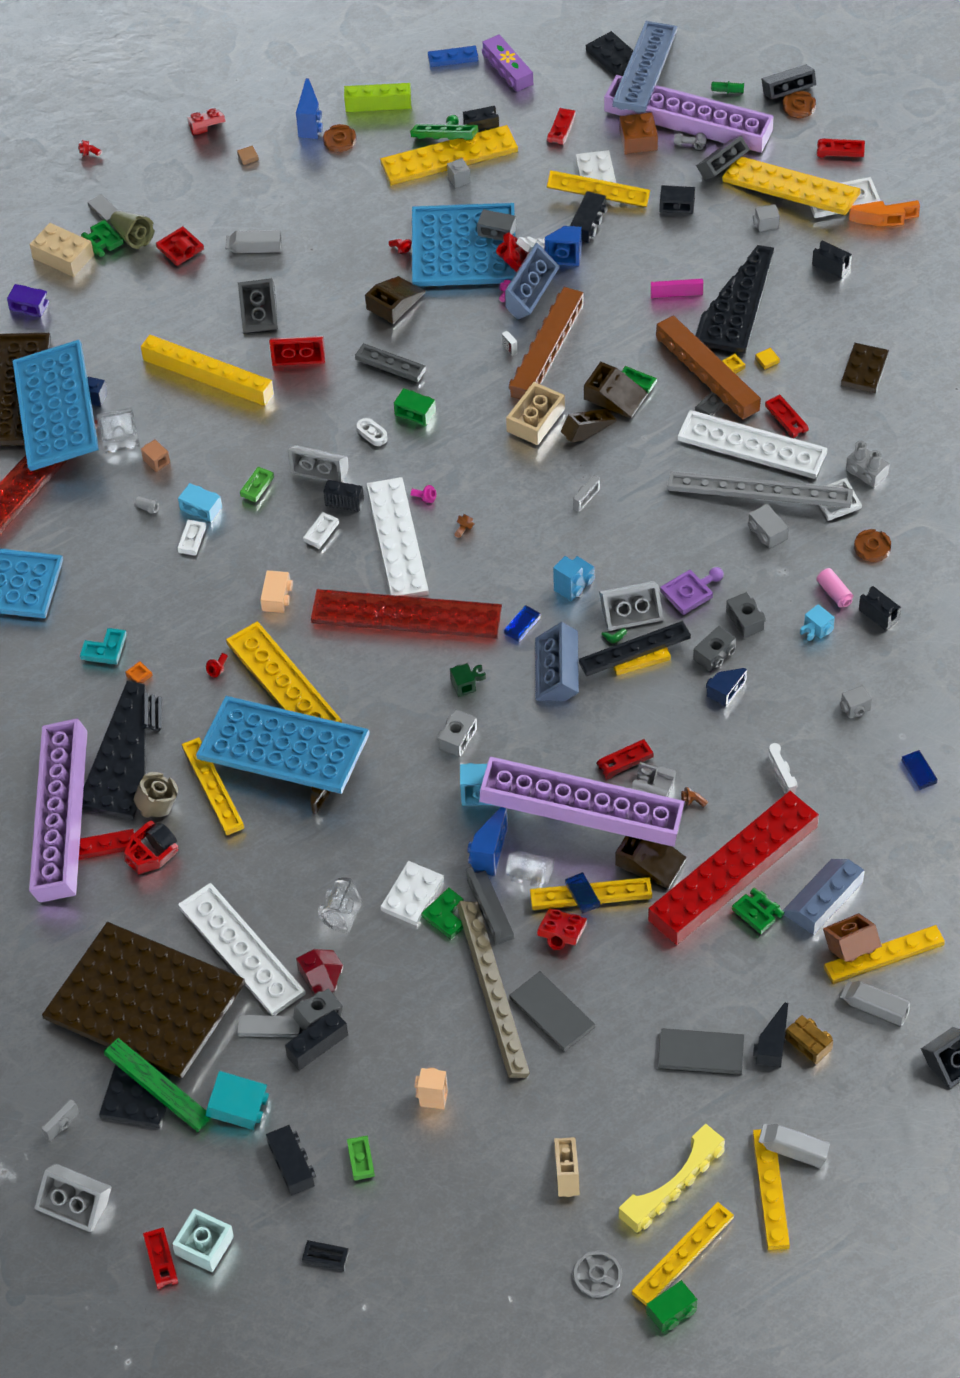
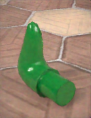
[602,628,627,644]

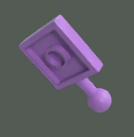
[660,567,724,615]

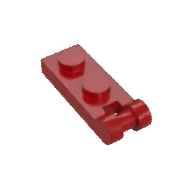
[547,108,576,145]
[817,138,865,158]
[765,394,809,439]
[596,739,654,779]
[143,1227,179,1289]

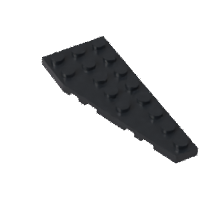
[695,245,774,354]
[82,681,146,820]
[99,1064,171,1128]

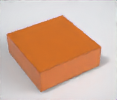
[125,661,153,683]

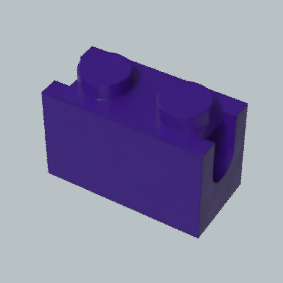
[7,284,49,317]

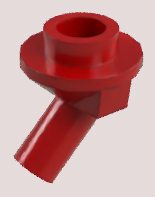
[78,140,102,157]
[389,239,412,254]
[206,653,228,677]

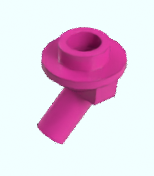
[499,280,511,302]
[410,485,437,503]

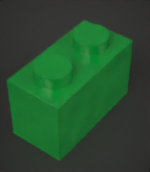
[394,388,436,426]
[646,1280,698,1333]

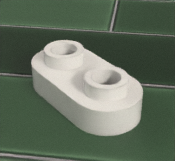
[357,418,387,446]

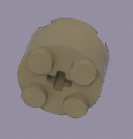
[134,772,178,818]

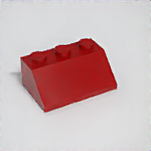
[269,336,325,366]

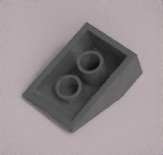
[238,278,278,334]

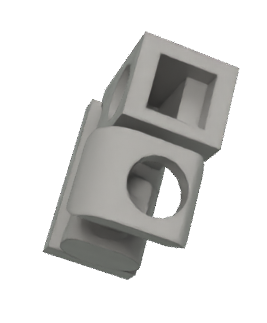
[631,762,676,797]

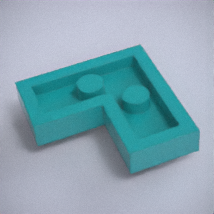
[80,628,127,665]

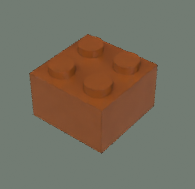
[619,112,658,154]
[823,913,882,962]

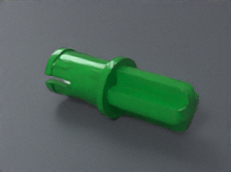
[711,81,744,94]

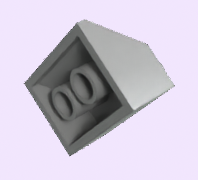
[288,445,349,482]
[599,581,664,631]
[34,1164,112,1232]

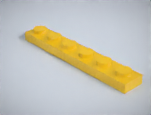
[547,170,650,208]
[182,737,244,836]
[530,877,652,910]
[824,925,945,984]
[753,1129,790,1250]
[632,1202,734,1306]

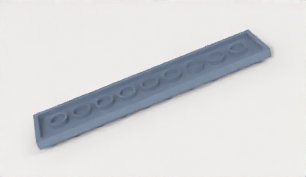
[612,21,678,113]

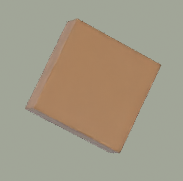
[237,145,259,165]

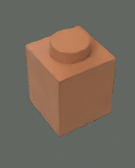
[141,439,170,472]

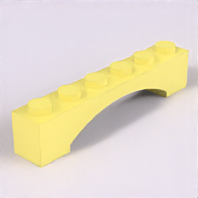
[619,1124,725,1234]

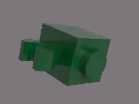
[450,663,486,697]

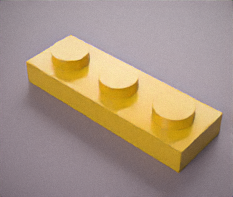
[613,647,671,675]

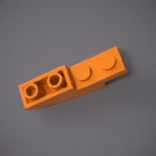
[849,200,920,226]

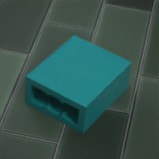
[206,1071,269,1130]

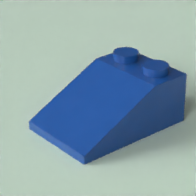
[296,78,323,139]
[467,807,508,876]

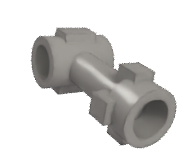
[674,133,707,150]

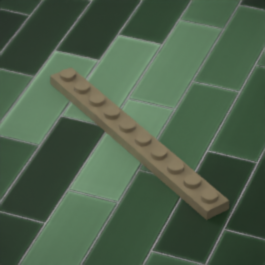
[457,901,530,1078]

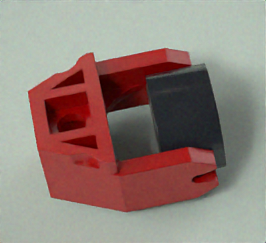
[124,820,179,875]

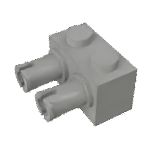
[846,441,890,488]

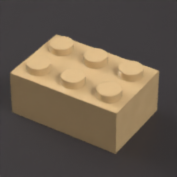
[29,223,94,277]
[506,382,565,445]

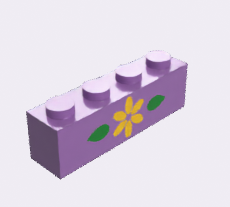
[482,34,534,92]

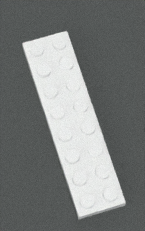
[678,410,827,479]
[366,477,429,601]
[178,883,306,1016]

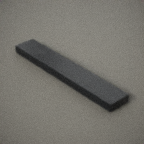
[579,621,691,677]

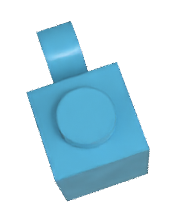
[800,604,835,641]

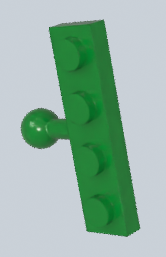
[410,115,479,140]

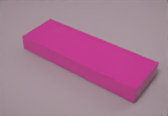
[650,279,704,298]

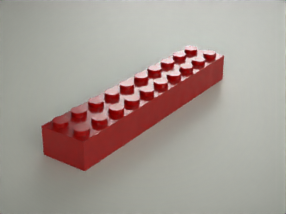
[648,791,819,945]

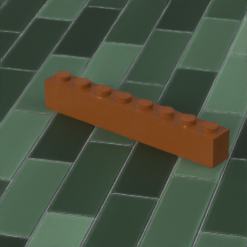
[508,287,584,400]
[656,315,761,419]

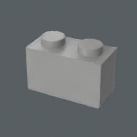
[748,504,789,549]

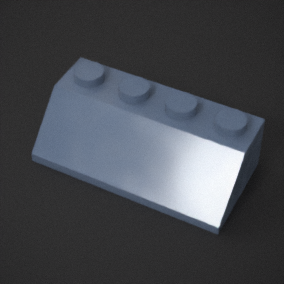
[505,243,560,320]
[535,622,579,701]
[783,859,865,936]

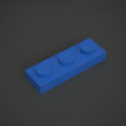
[428,45,479,68]

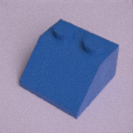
[544,226,582,266]

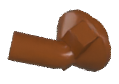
[454,514,475,538]
[681,787,709,808]

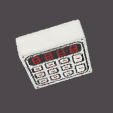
[502,331,517,356]

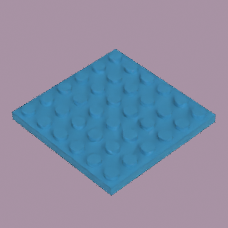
[412,203,516,286]

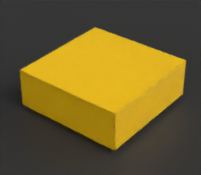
[755,347,780,370]
[722,354,746,374]

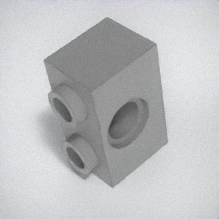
[437,710,477,757]

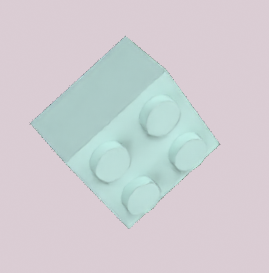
[172,1209,234,1273]

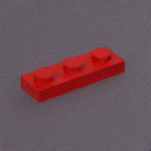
[79,829,134,860]

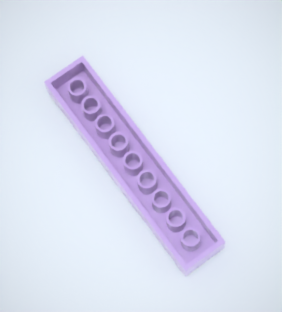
[604,75,774,153]
[29,718,87,903]
[479,757,685,847]

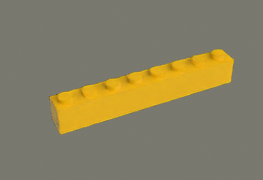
[141,334,274,406]

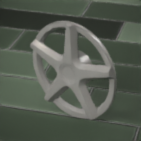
[573,1251,622,1298]

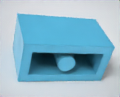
[178,483,222,523]

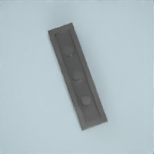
[355,343,426,382]

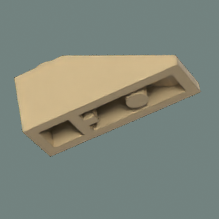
[554,1137,580,1197]

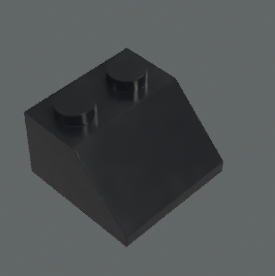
[921,1027,960,1088]

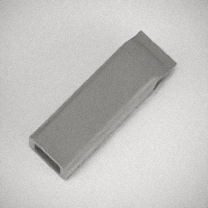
[225,230,282,253]
[840,981,910,1026]
[759,1124,830,1168]

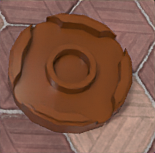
[783,91,816,118]
[323,124,357,152]
[854,529,891,562]

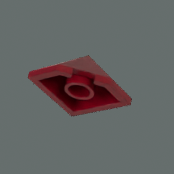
[296,949,343,995]

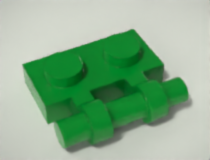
[81,220,124,257]
[732,887,785,934]

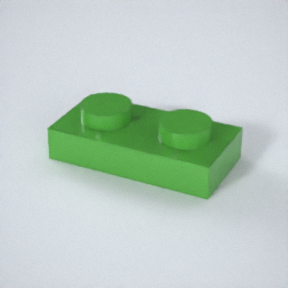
[240,467,274,502]
[347,1135,375,1181]

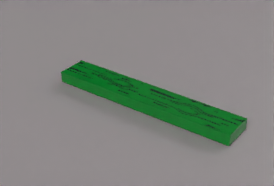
[104,1038,212,1132]

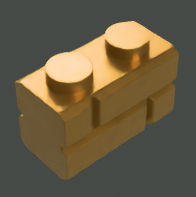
[785,1015,833,1064]

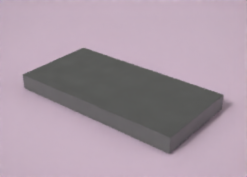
[509,971,595,1052]
[658,1028,744,1075]

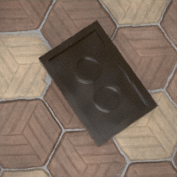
[841,342,889,393]

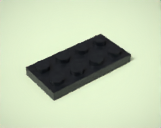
[586,31,633,76]

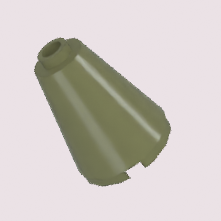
[110,211,155,249]

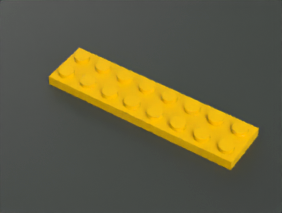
[380,125,518,185]
[723,156,861,215]
[226,621,342,723]

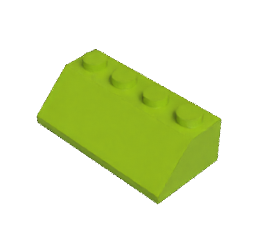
[344,83,412,112]

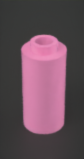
[816,568,854,607]

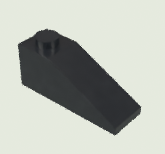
[753,1002,789,1067]

